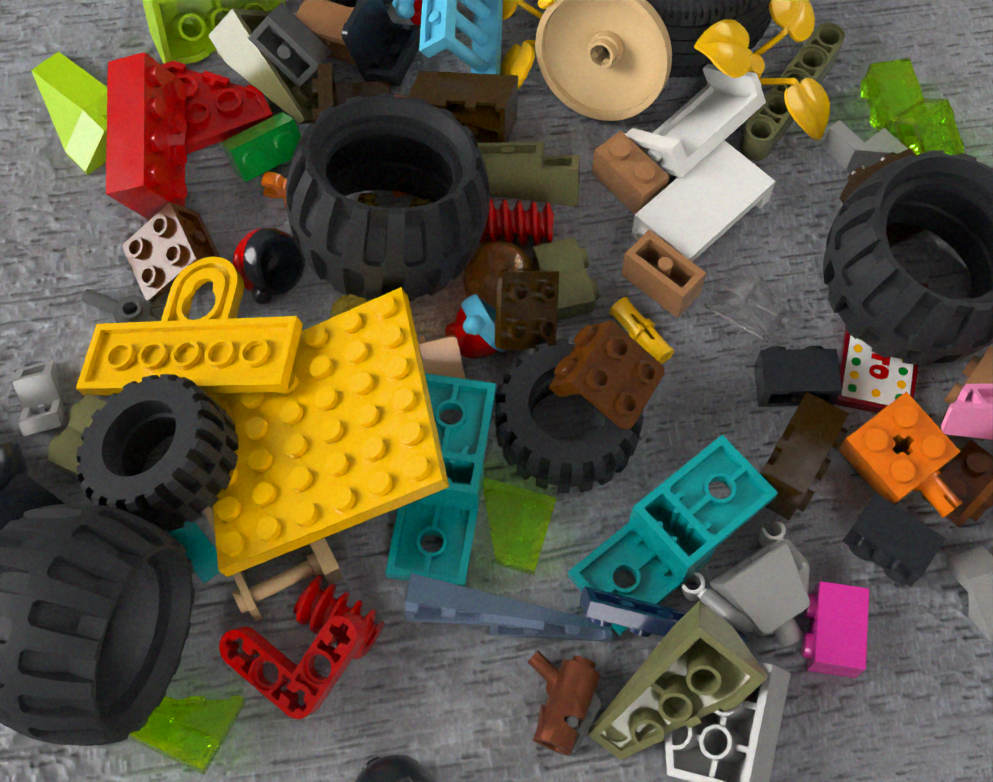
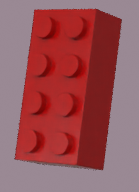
[106,52,187,220]

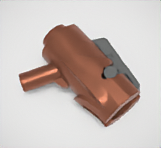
[528,651,601,756]

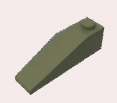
[208,9,319,124]
[588,600,767,760]

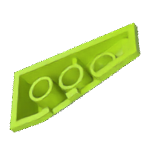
[142,0,286,64]
[31,51,107,175]

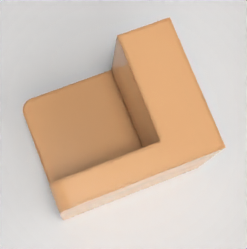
[417,335,465,379]

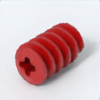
[480,198,554,247]
[293,575,385,660]

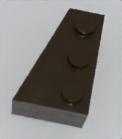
[408,71,518,143]
[760,392,849,520]

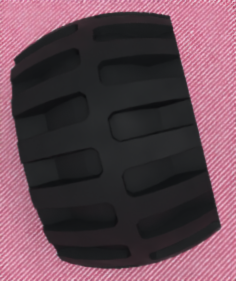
[286,94,490,302]
[823,150,993,365]
[0,504,195,746]

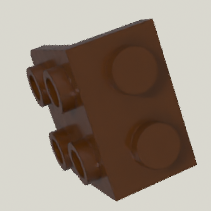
[549,320,665,429]

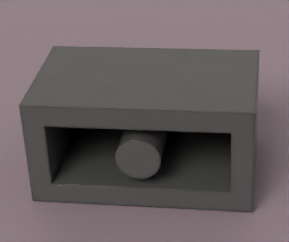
[247,3,332,88]

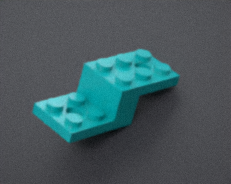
[385,373,496,587]
[567,435,778,637]

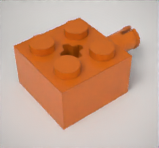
[838,391,963,519]

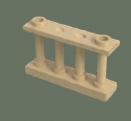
[204,506,343,622]

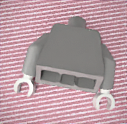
[681,521,810,647]

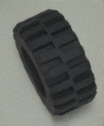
[495,339,644,493]
[76,374,239,532]

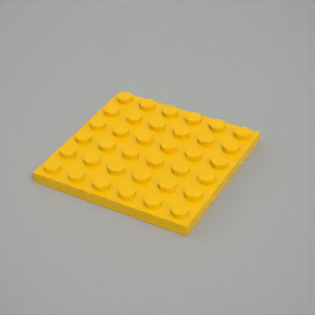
[208,287,449,577]

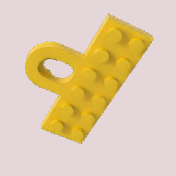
[76,257,303,396]

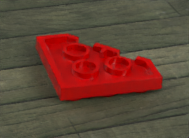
[162,61,273,154]

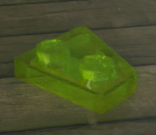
[483,477,557,575]
[129,695,245,775]

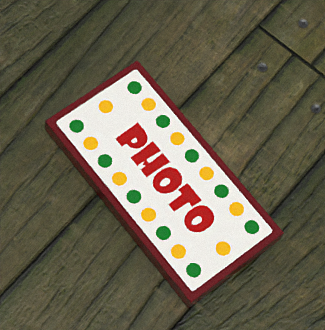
[834,282,928,413]

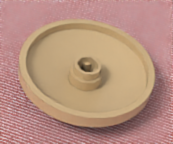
[535,0,672,121]

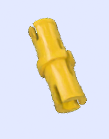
[609,297,675,364]

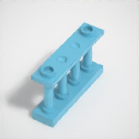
[419,0,503,75]

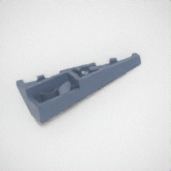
[405,573,612,642]

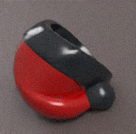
[232,228,306,304]

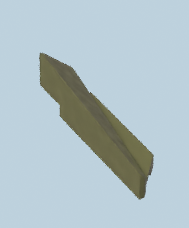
[477,142,580,206]

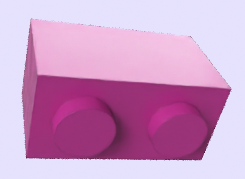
[801,581,869,678]

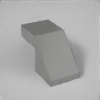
[822,120,908,170]
[12,360,65,436]
[947,547,993,641]

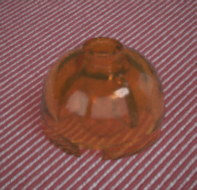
[462,241,533,309]

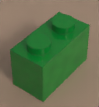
[220,112,302,182]

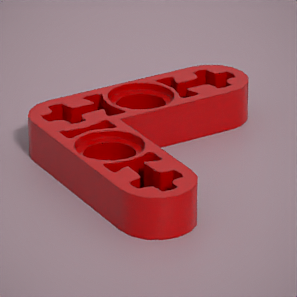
[219,612,366,719]

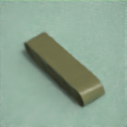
[740,22,845,161]

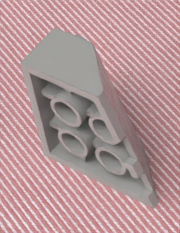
[657,641,791,782]

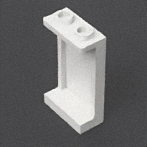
[625,64,766,178]
[632,140,776,262]

